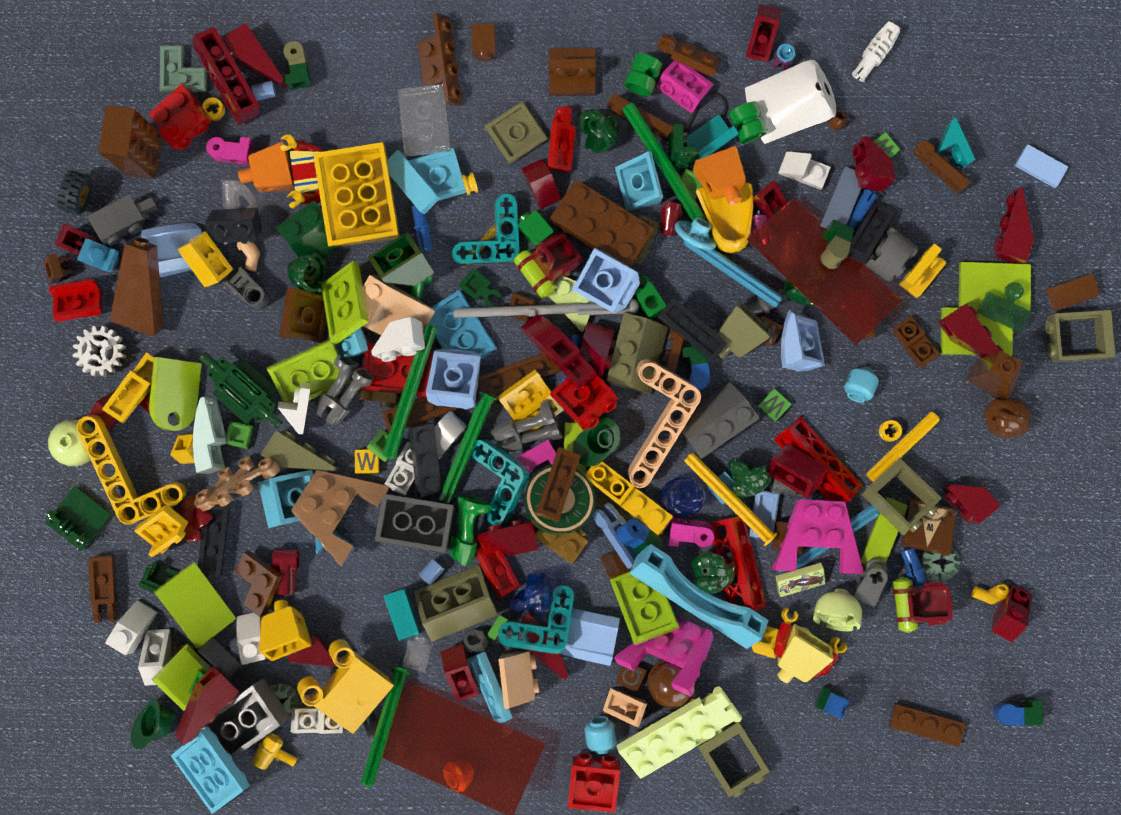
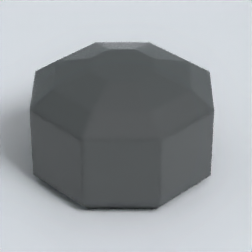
[463,629,489,654]

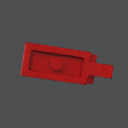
[547,106,576,173]
[474,532,520,598]

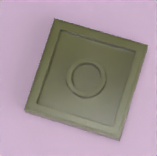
[484,101,548,165]

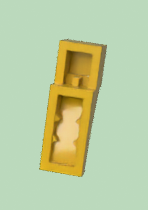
[102,353,154,424]

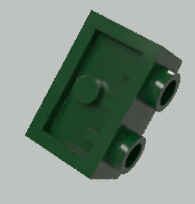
[668,124,697,168]

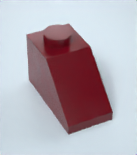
[746,4,782,62]
[440,644,480,702]

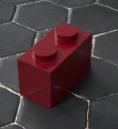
[769,444,827,499]

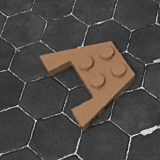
[291,470,389,566]

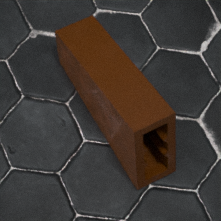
[110,237,164,336]
[965,350,1022,400]

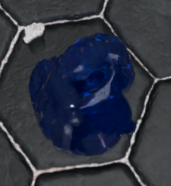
[660,477,706,517]
[510,572,553,615]

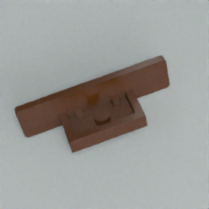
[417,13,462,106]

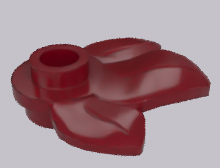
[175,495,213,542]

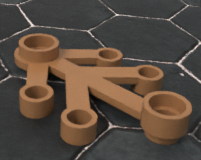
[194,456,280,511]

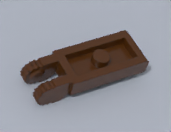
[913,140,970,194]
[88,555,117,623]

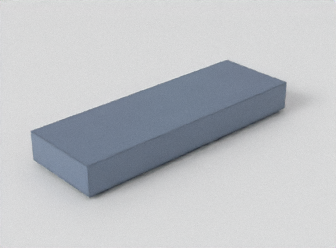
[820,166,861,228]

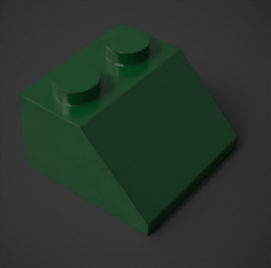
[276,200,342,269]
[368,232,434,286]

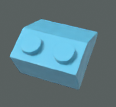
[258,470,313,528]

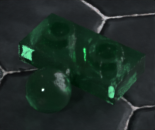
[977,282,1031,333]

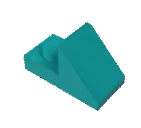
[936,118,975,169]

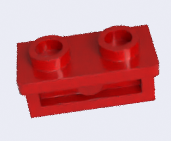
[49,279,102,322]

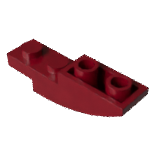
[520,315,597,389]

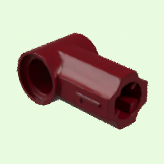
[272,548,300,595]

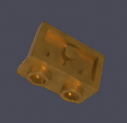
[535,529,589,564]

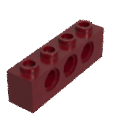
[193,26,260,125]

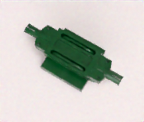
[200,352,283,428]

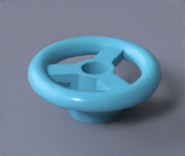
[675,217,717,250]

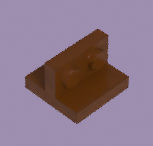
[549,48,596,96]
[279,288,326,343]

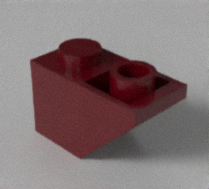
[852,136,895,191]
[580,323,617,377]
[942,485,1000,524]
[481,519,539,556]
[991,583,1032,643]

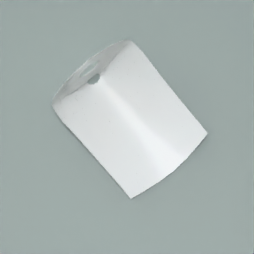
[745,60,836,144]

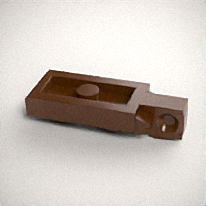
[657,33,721,77]

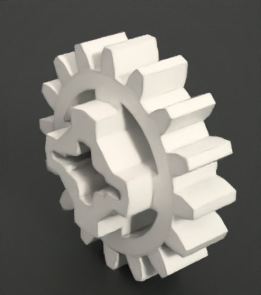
[73,326,126,377]

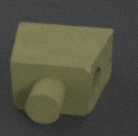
[717,300,772,359]

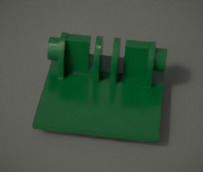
[45,486,111,552]

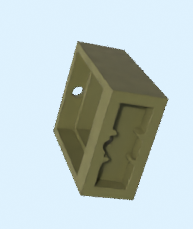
[1045,310,1116,363]
[862,458,941,536]
[698,721,770,797]

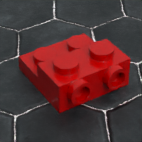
[149,84,213,150]
[550,374,618,431]
[568,753,620,813]

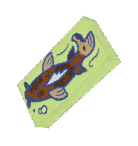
[775,563,825,597]

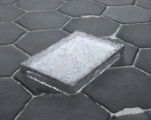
[398,84,451,157]

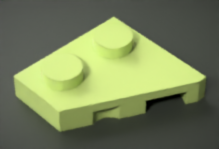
[549,276,594,333]

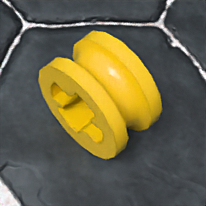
[202,98,225,121]
[462,172,478,195]
[879,420,902,442]

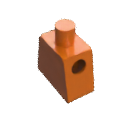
[238,142,295,192]
[693,146,746,206]

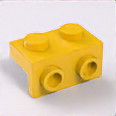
[135,504,188,557]

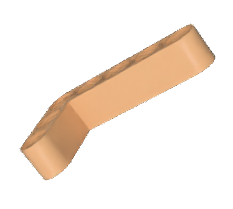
[628,359,701,488]

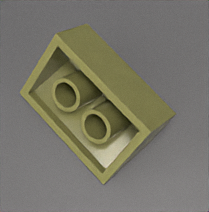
[606,312,668,395]
[414,565,498,642]

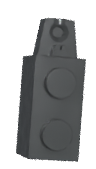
[87,195,158,246]

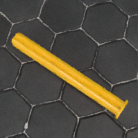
[685,453,778,546]

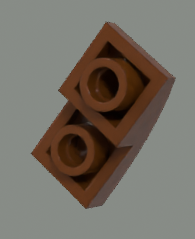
[1046,273,1100,311]
[892,316,940,370]

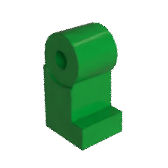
[633,274,666,321]

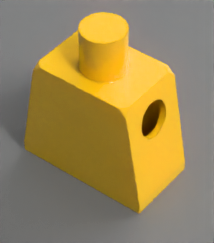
[259,600,312,661]

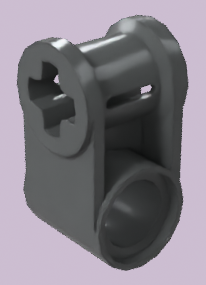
[224,267,269,310]
[851,558,888,607]

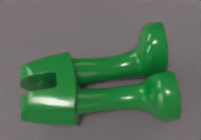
[450,495,491,566]

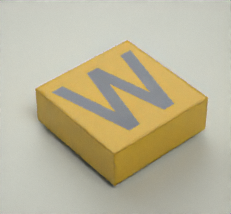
[355,450,380,474]

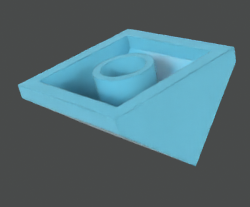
[615,151,663,211]

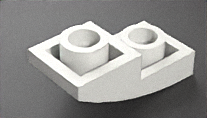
[385,442,415,497]
[291,708,343,734]

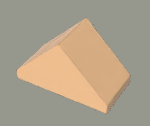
[603,688,647,727]

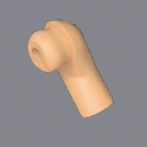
[237,242,260,272]

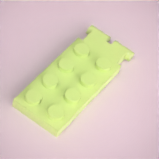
[616,687,742,779]

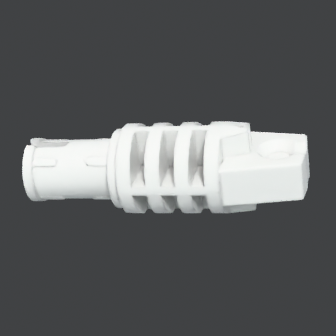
[852,22,900,82]

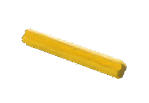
[866,412,940,482]

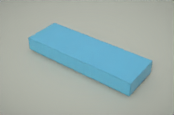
[388,150,440,214]
[468,652,513,724]

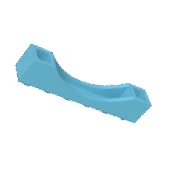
[629,544,769,649]

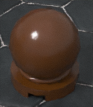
[647,660,696,709]

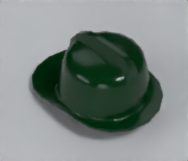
[573,417,622,467]
[131,699,177,750]

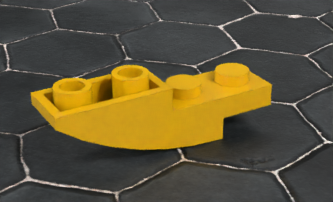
[585,462,674,536]

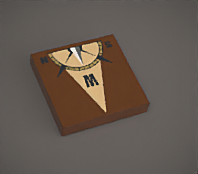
[902,499,957,556]

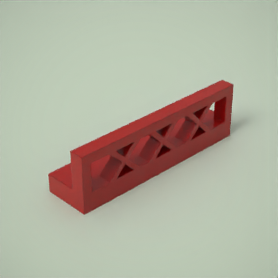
[773,416,863,503]
[710,516,767,611]

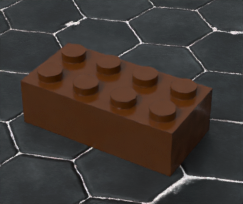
[98,105,163,179]
[550,179,655,268]

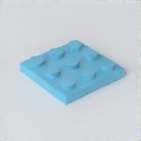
[171,726,250,814]

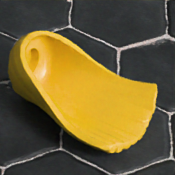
[696,182,753,253]

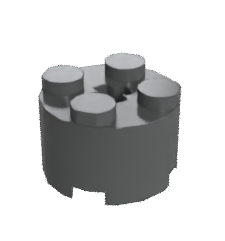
[863,227,919,282]

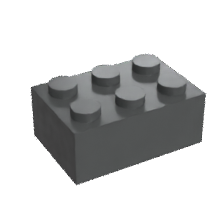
[375,494,455,553]
[201,678,291,759]

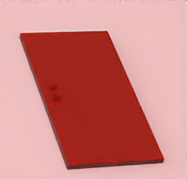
[747,198,902,346]
[382,681,545,815]

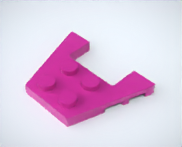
[772,499,863,574]
[614,616,714,697]

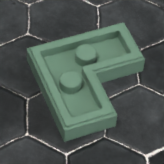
[160,45,208,93]

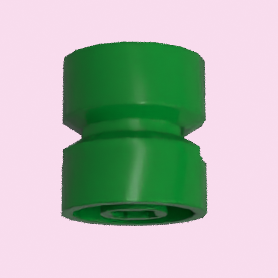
[624,53,663,96]
[729,101,768,144]

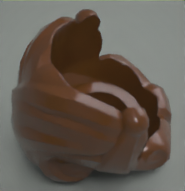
[984,398,1031,438]

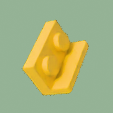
[899,244,946,298]

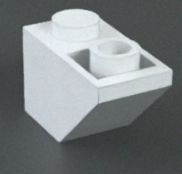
[372,317,425,362]

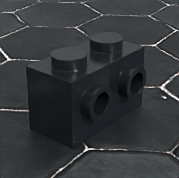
[206,208,262,245]

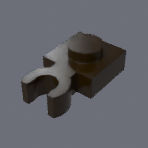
[359,390,402,408]

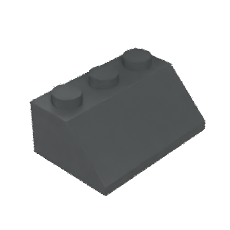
[676,382,760,459]

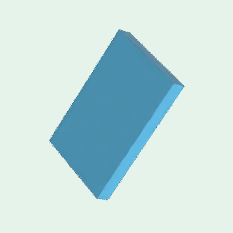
[429,290,497,359]

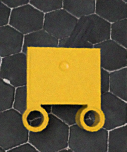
[297,639,394,742]

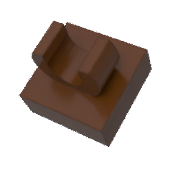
[43,254,72,284]

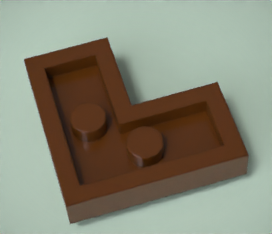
[235,551,283,617]

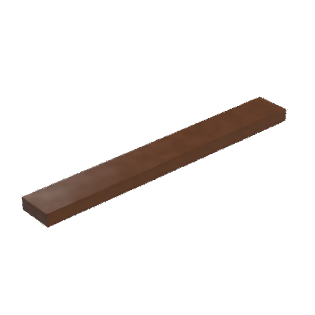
[381,353,562,432]

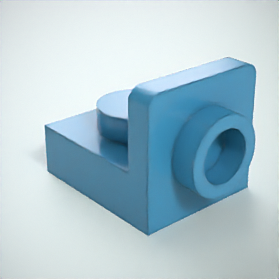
[77,239,119,272]

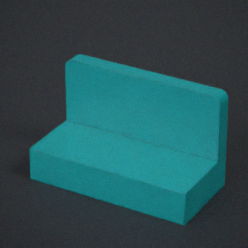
[686,115,739,161]
[384,588,422,641]

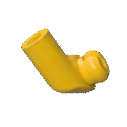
[971,584,1009,605]

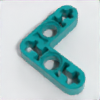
[451,194,519,264]
[472,439,530,525]
[498,585,574,654]

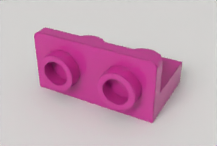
[656,60,714,113]

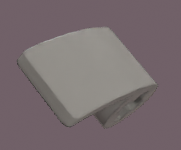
[434,411,468,459]

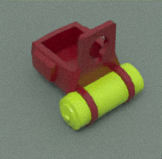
[514,234,582,299]
[893,577,953,632]

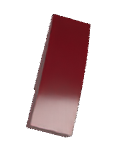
[519,611,568,680]

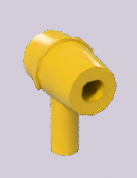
[252,733,297,770]

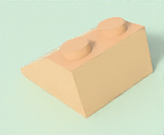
[363,274,436,335]
[499,650,539,709]

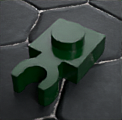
[458,268,501,307]

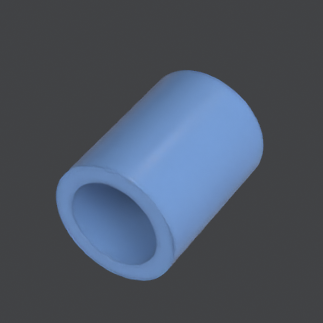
[252,81,277,101]
[419,559,445,585]

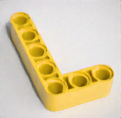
[77,415,187,524]

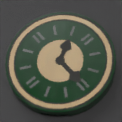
[524,465,595,535]

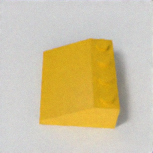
[313,142,400,247]

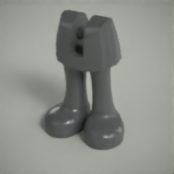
[315,355,374,427]
[491,399,563,452]

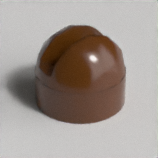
[827,110,848,130]

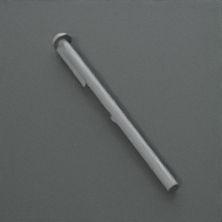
[454,298,639,318]

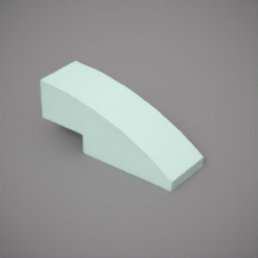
[193,397,227,474]

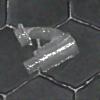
[222,179,263,214]

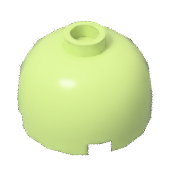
[48,420,97,466]
[813,589,862,631]

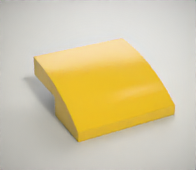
[497,370,564,433]

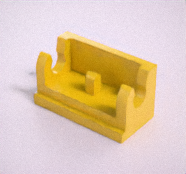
[177,231,233,287]

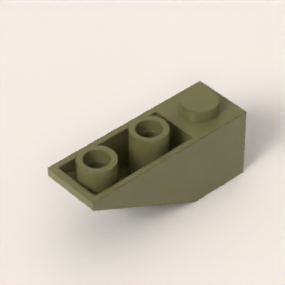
[261,430,339,471]

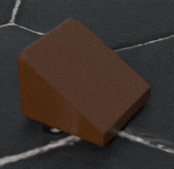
[600,551,630,580]

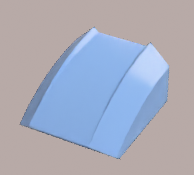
[141,222,202,277]
[572,247,640,313]
[781,309,825,372]
[426,348,481,410]
[556,608,620,666]

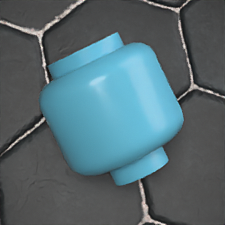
[844,367,879,403]
[585,716,617,754]

